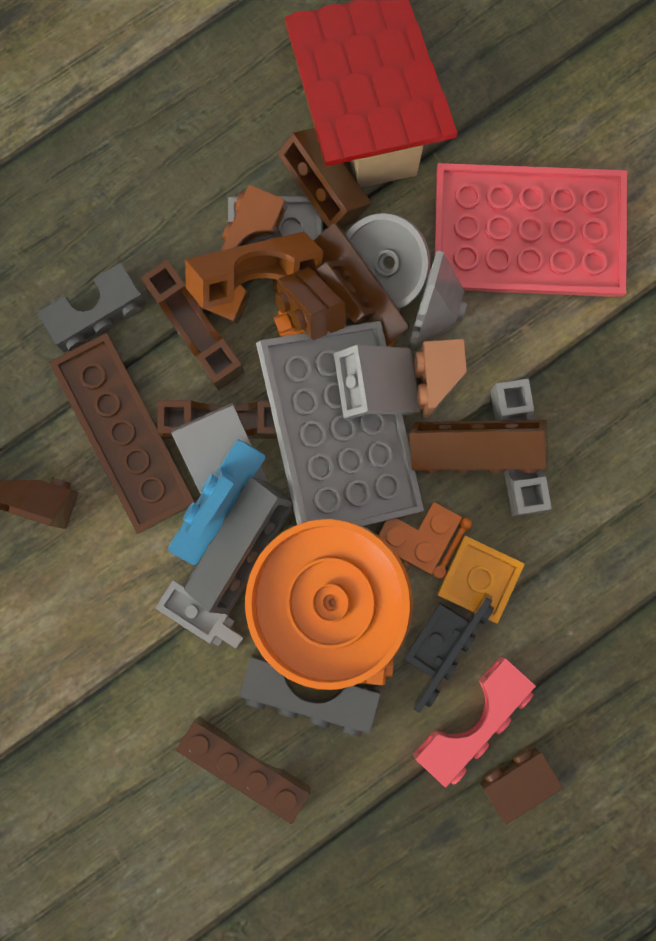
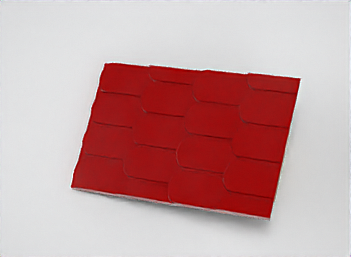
[284,0,457,188]

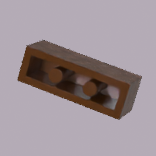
[277,128,372,227]

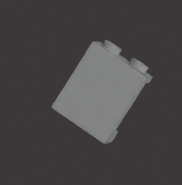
[334,344,420,418]

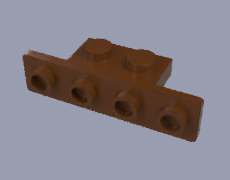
[313,223,410,345]

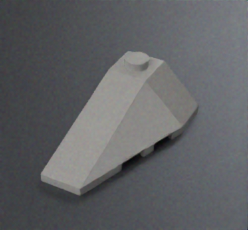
[408,251,467,351]

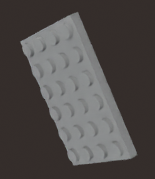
[256,321,424,526]

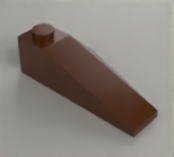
[0,477,79,529]

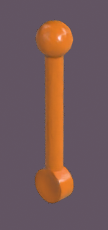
[433,517,472,579]

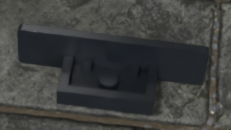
[404,593,494,713]

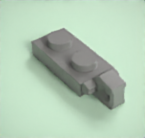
[155,580,246,649]

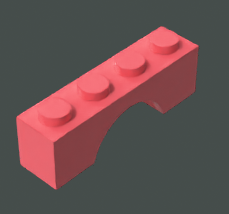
[413,656,536,788]

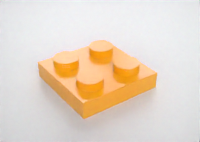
[436,536,525,624]

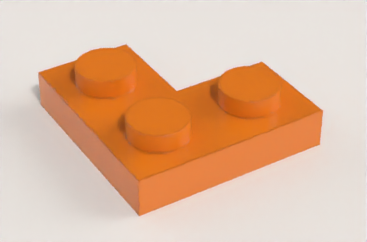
[378,502,462,575]

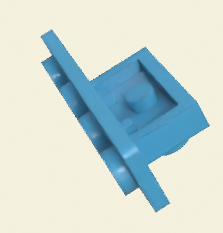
[168,439,265,565]

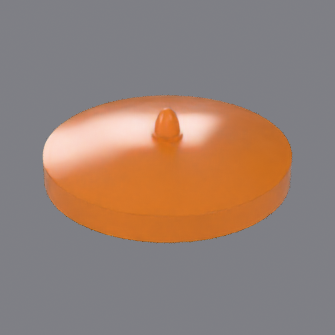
[245,519,413,690]

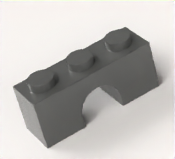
[37,263,145,352]

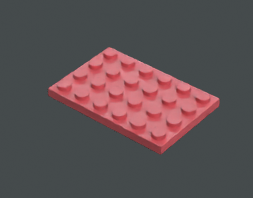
[434,163,627,297]

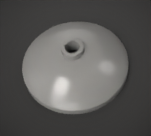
[345,213,430,309]

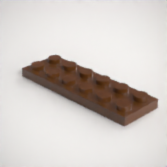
[49,332,196,534]

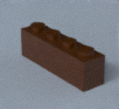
[409,419,548,474]

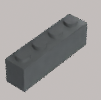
[183,477,293,614]

